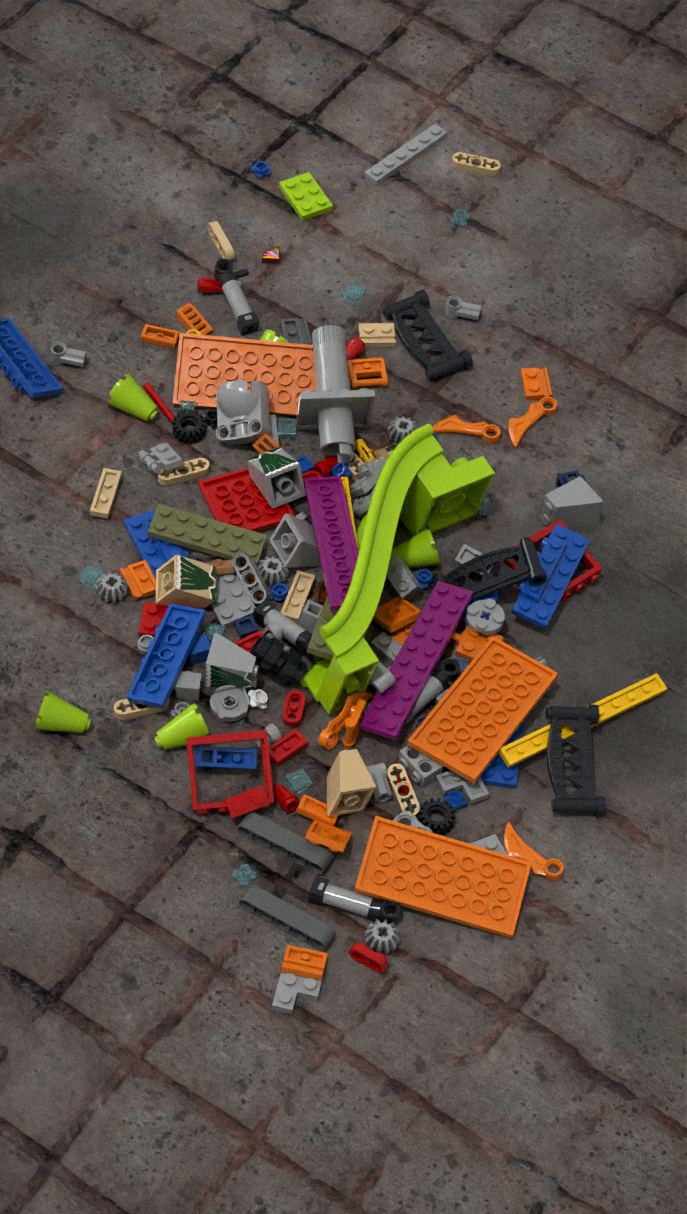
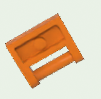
[347,357,388,389]
[343,699,366,749]

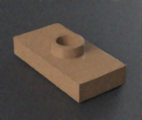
[206,559,235,575]

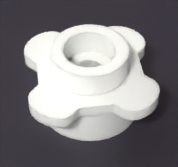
[248,689,268,709]

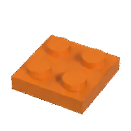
[372,596,421,633]
[305,819,352,852]

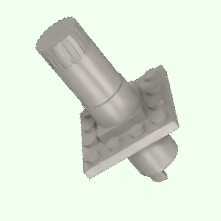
[295,325,375,464]

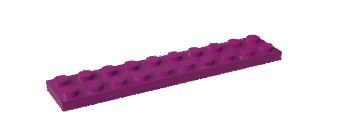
[304,476,358,611]
[359,581,473,741]

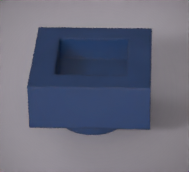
[234,615,259,639]

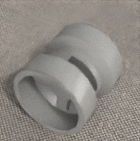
[255,724,282,748]

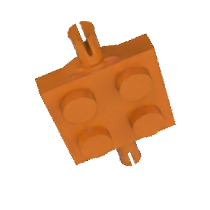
[451,626,503,662]

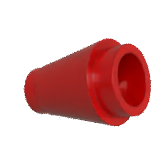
[197,276,223,293]
[346,337,365,362]
[313,456,338,477]
[273,784,299,813]

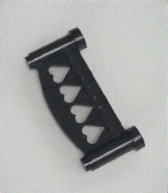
[383,289,473,380]
[432,537,548,602]
[545,705,606,816]

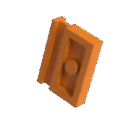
[520,367,552,400]
[120,560,156,601]
[281,945,328,980]

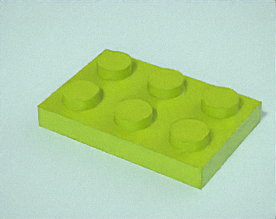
[278,172,333,221]

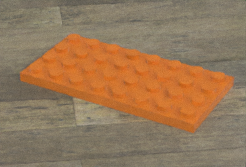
[173,333,316,416]
[407,636,558,784]
[354,816,532,939]

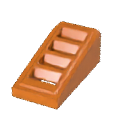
[176,303,213,335]

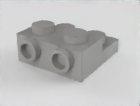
[350,456,386,498]

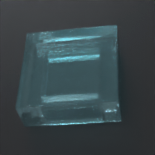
[341,282,366,304]
[277,419,296,437]
[79,565,104,588]
[285,768,312,794]

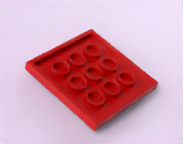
[198,467,295,532]

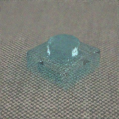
[204,623,225,644]

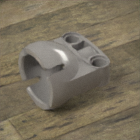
[216,380,271,445]

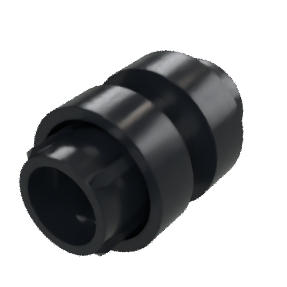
[250,635,307,685]

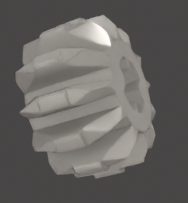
[387,415,418,444]
[257,555,289,588]
[96,571,128,604]
[365,919,400,955]

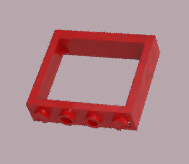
[499,519,602,602]
[185,730,274,814]

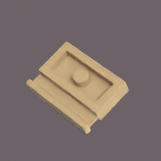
[358,323,396,348]

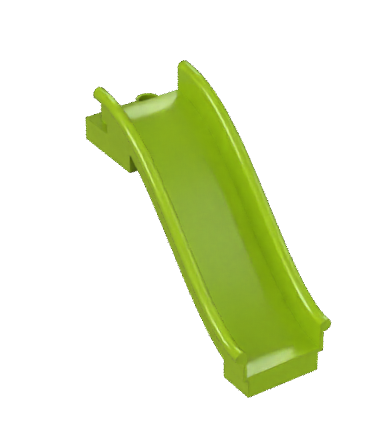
[300,424,495,715]

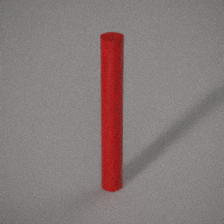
[143,382,175,424]

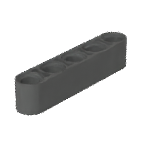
[237,812,333,875]
[239,885,336,951]

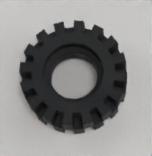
[172,410,206,445]
[418,798,455,836]

